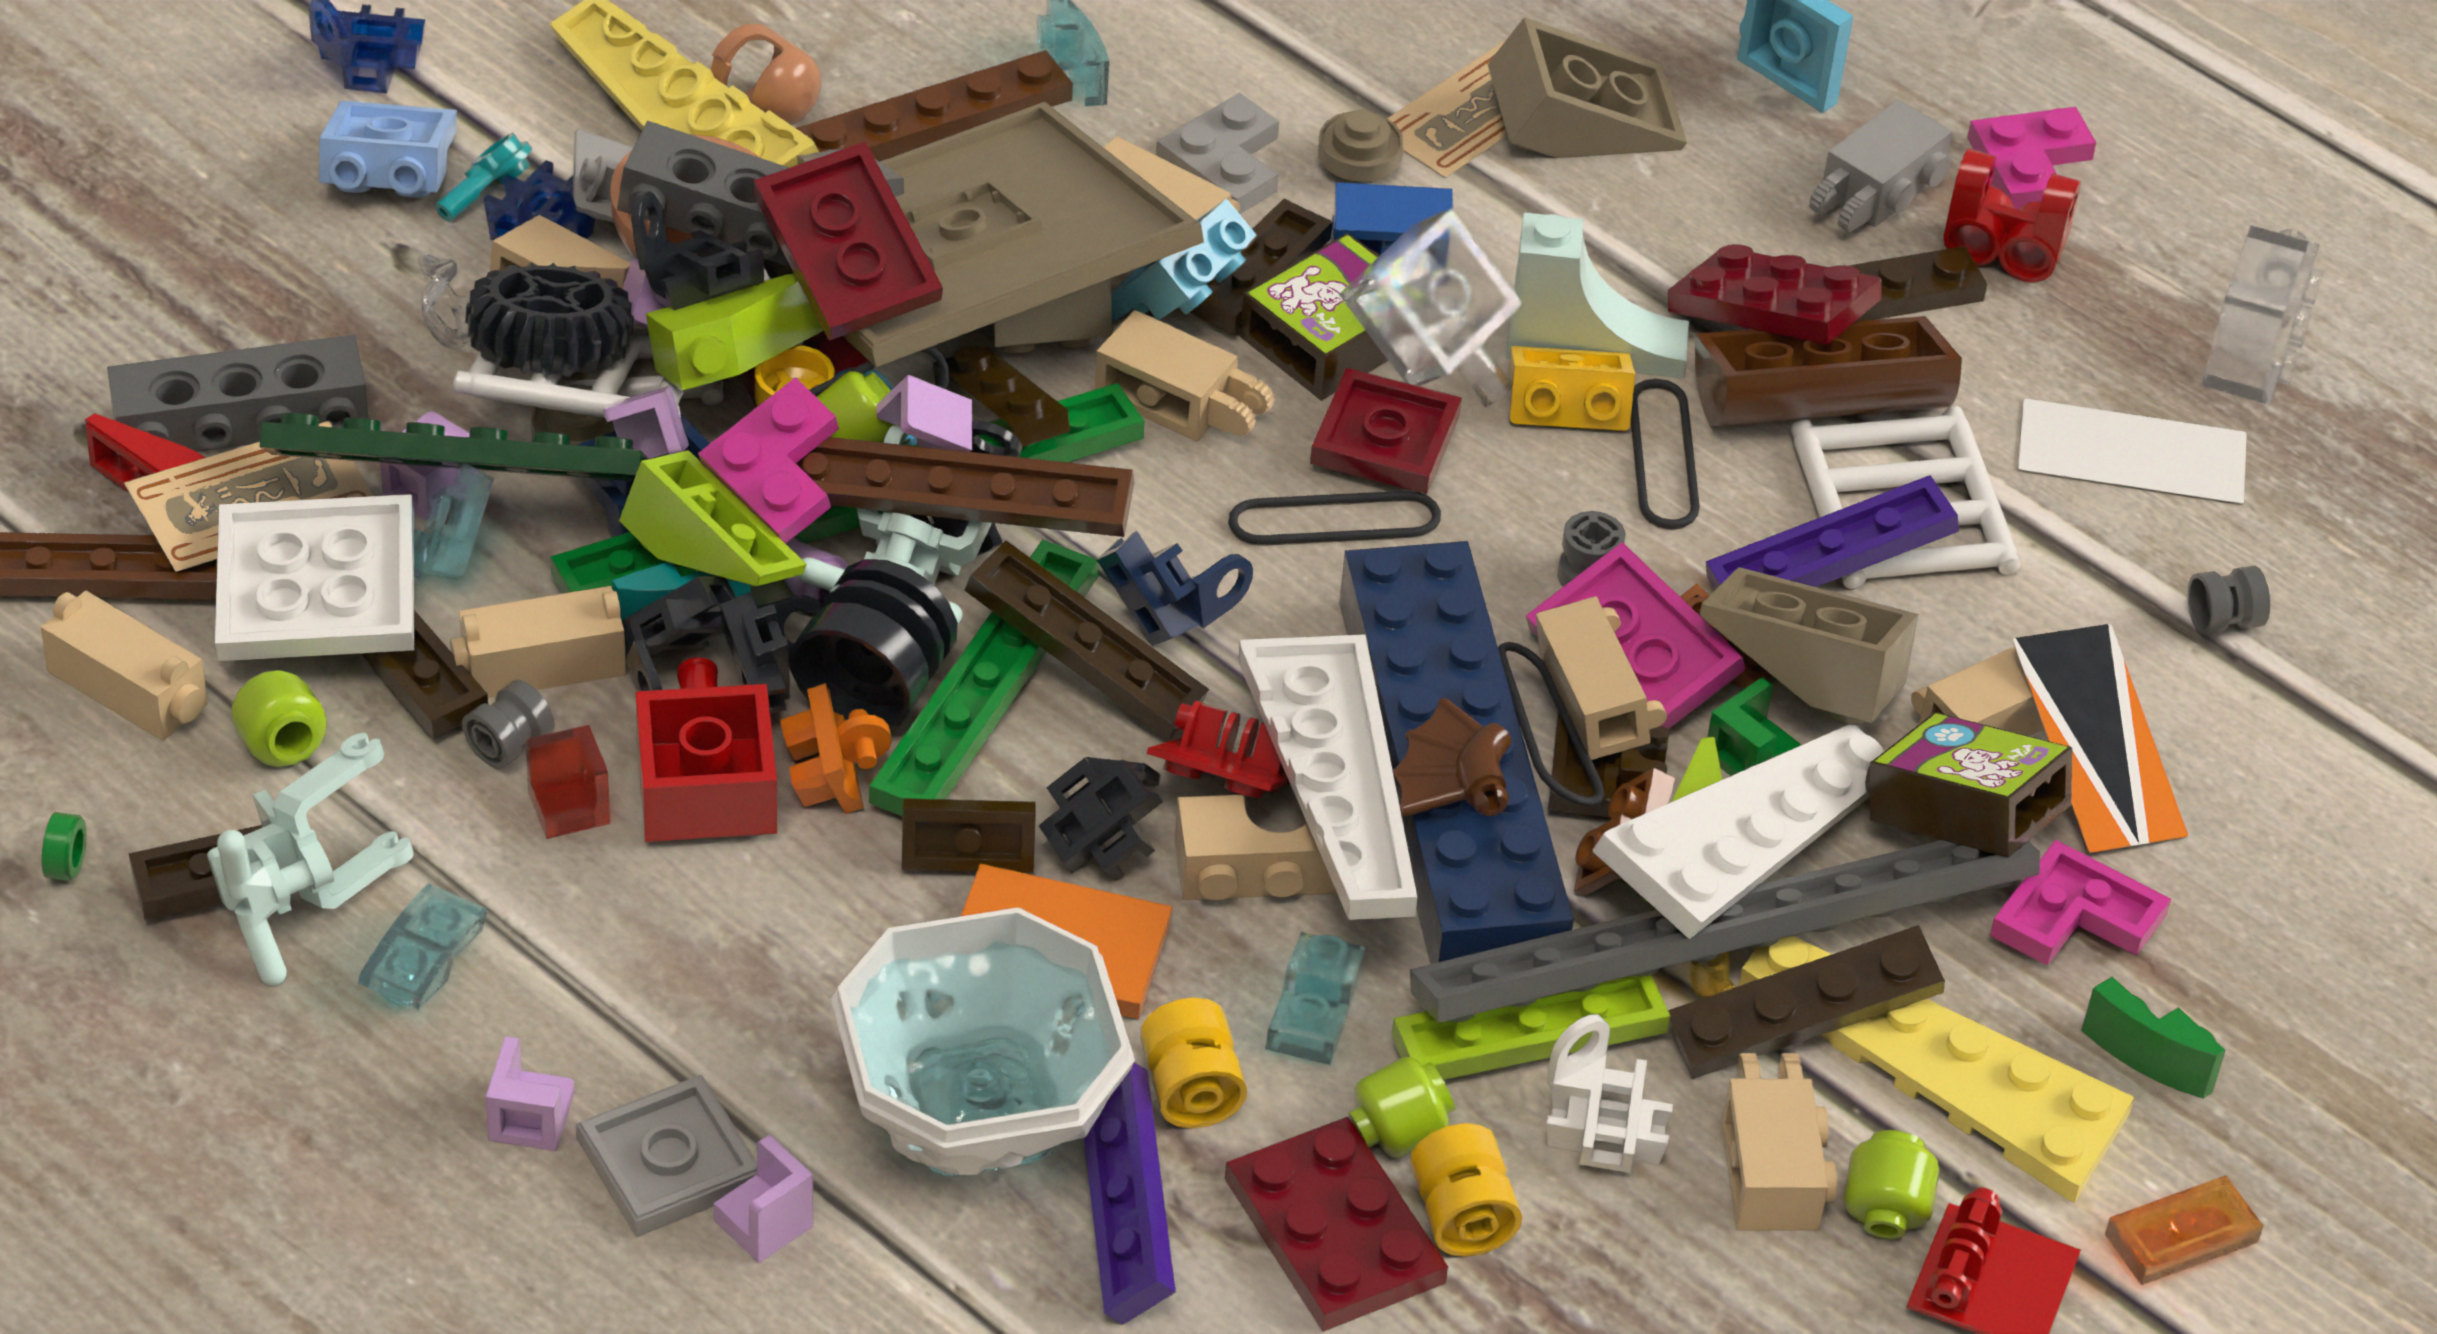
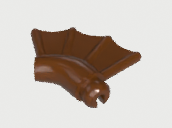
[1392,698,1512,817]

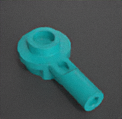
[435,133,532,222]

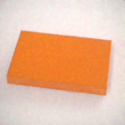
[961,864,1173,1020]

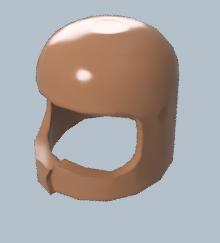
[710,24,821,125]

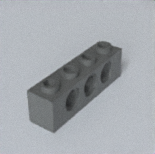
[617,120,791,268]
[107,335,368,452]

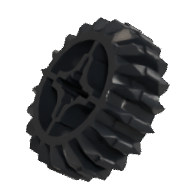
[465,262,634,378]

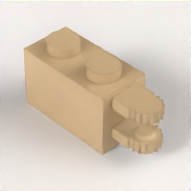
[1094,310,1276,442]
[1721,1053,1837,1230]

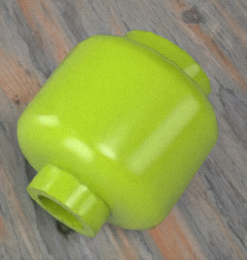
[817,371,899,443]
[231,670,327,767]
[1348,1057,1456,1158]
[1844,1130,1939,1239]

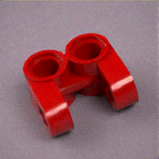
[1943,148,2081,283]

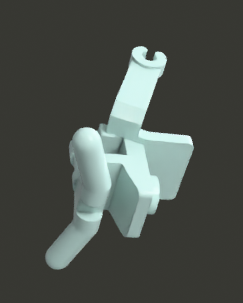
[798,425,992,624]
[207,733,414,986]

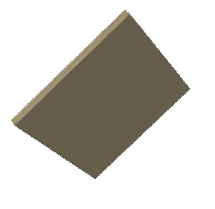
[763,102,1204,367]

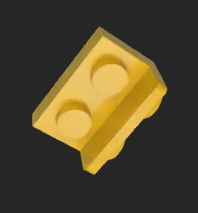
[1508,346,1635,431]

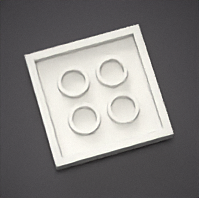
[215,494,414,661]

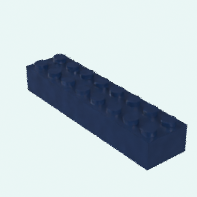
[1339,541,1574,964]

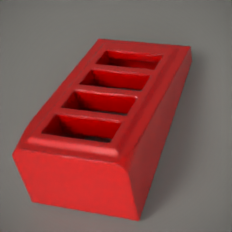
[85,413,206,492]

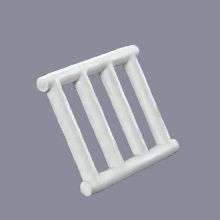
[453,328,685,418]
[1791,406,2021,589]

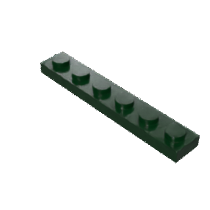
[259,413,649,482]

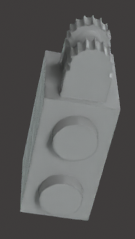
[1809,99,1953,232]

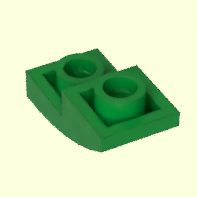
[2081,976,2226,1099]

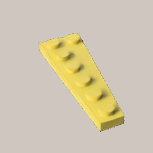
[549,0,819,168]
[1739,935,2135,1203]

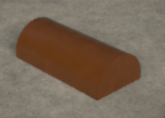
[1695,316,1962,426]

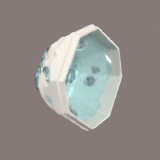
[831,908,1135,1176]

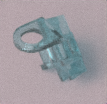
[414,464,494,580]

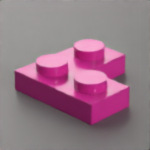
[1967,106,2097,209]
[698,377,839,544]
[1990,840,2171,966]

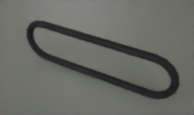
[1631,378,1700,529]
[1228,491,1441,544]

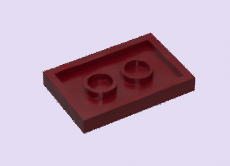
[753,141,943,341]
[1668,244,1882,345]
[1225,1116,1448,1332]

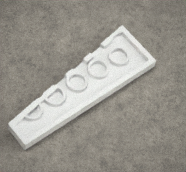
[1239,635,1417,920]
[1592,724,1884,939]

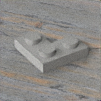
[1156,93,1279,214]

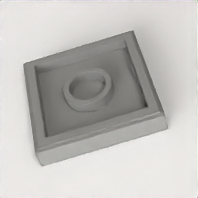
[576,1074,757,1237]

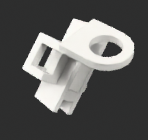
[1546,1015,1673,1173]

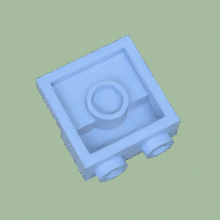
[319,101,457,197]

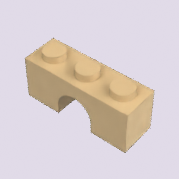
[1175,795,1337,900]

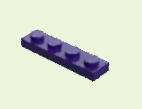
[1705,475,1959,590]
[1084,1062,1176,1325]

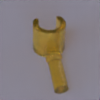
[1690,952,1736,998]

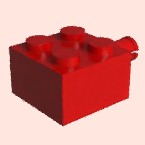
[635,657,777,842]

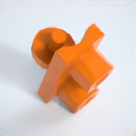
[780,683,892,814]

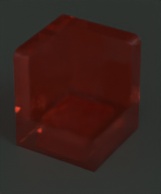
[525,725,610,839]

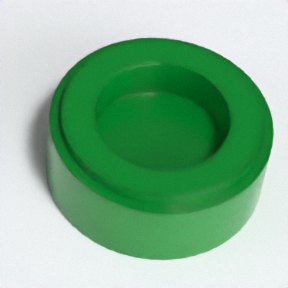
[41,812,87,881]

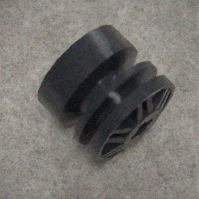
[789,559,958,729]

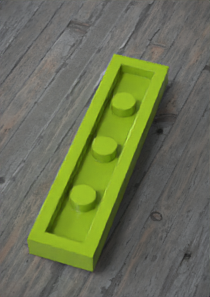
[1391,975,1670,1080]

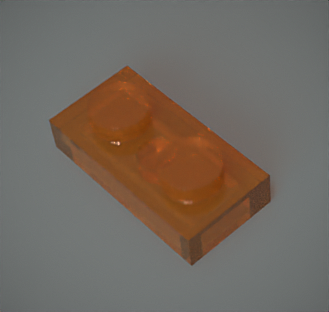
[2105,1175,2264,1286]

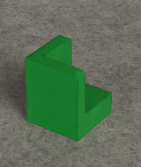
[1707,678,1801,776]

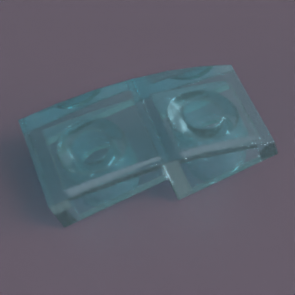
[1037,0,1110,107]
[358,883,488,1010]
[1265,932,1366,1065]

